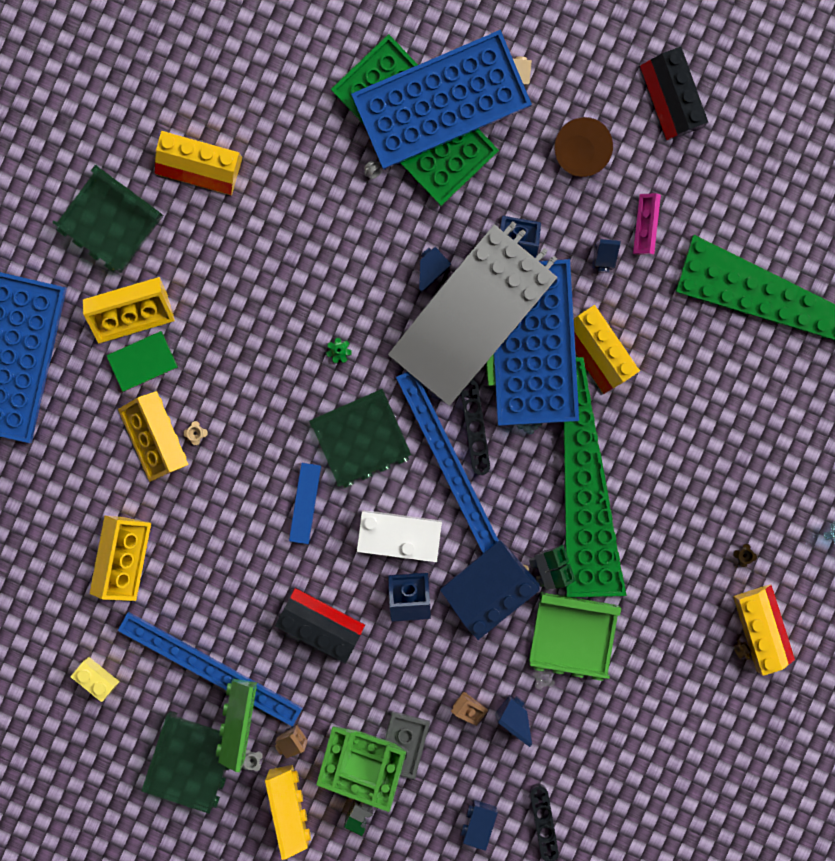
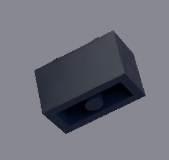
[460,800,498,851]

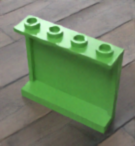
[529,592,621,681]

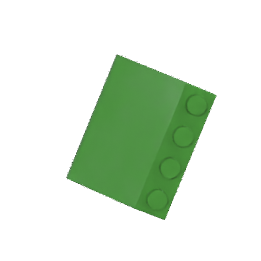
[216,679,257,772]

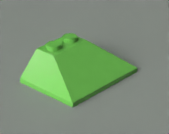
[316,726,406,812]

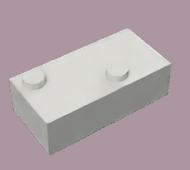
[357,510,442,562]

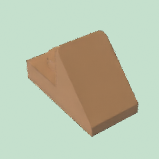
[451,692,488,726]

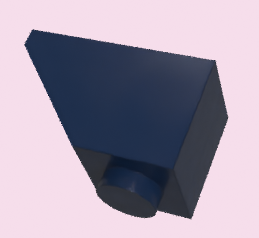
[592,239,621,273]
[419,247,451,293]

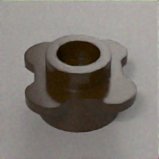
[733,544,757,567]
[733,639,751,660]

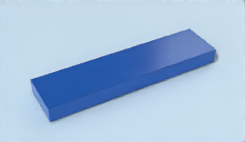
[289,462,322,544]

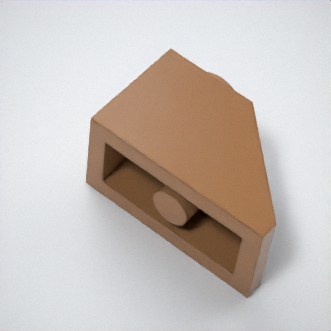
[275,724,308,758]

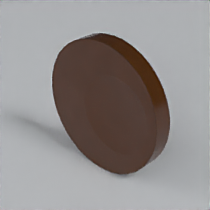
[554,117,613,177]

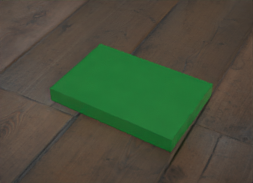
[106,331,178,392]

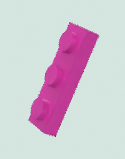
[633,193,661,255]

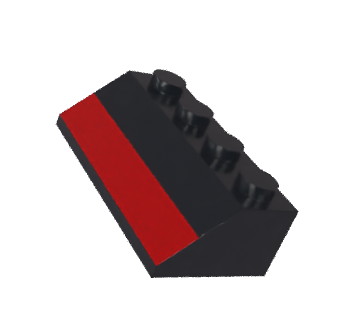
[639,46,709,141]
[275,588,366,664]

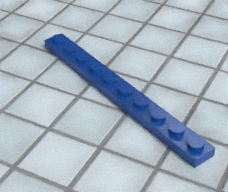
[396,372,499,553]
[118,612,303,727]

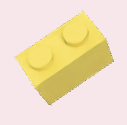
[71,657,120,702]

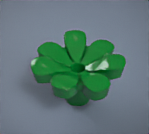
[326,338,352,364]

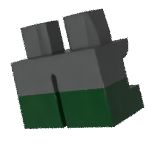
[529,545,576,590]
[344,799,373,836]

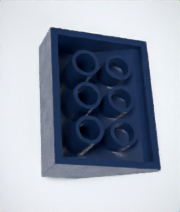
[440,539,540,640]

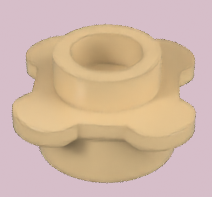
[184,421,208,445]

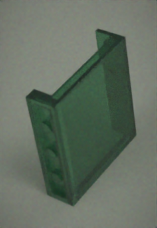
[52,164,164,273]
[309,389,411,488]
[141,711,229,814]

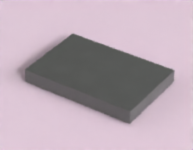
[384,711,430,780]

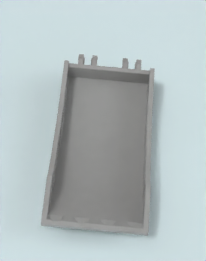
[388,222,557,406]

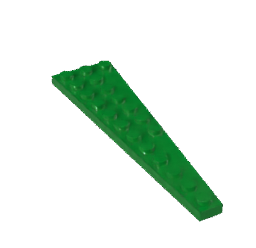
[675,235,835,341]
[563,357,627,597]

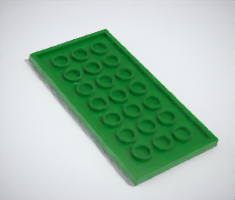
[331,34,499,206]

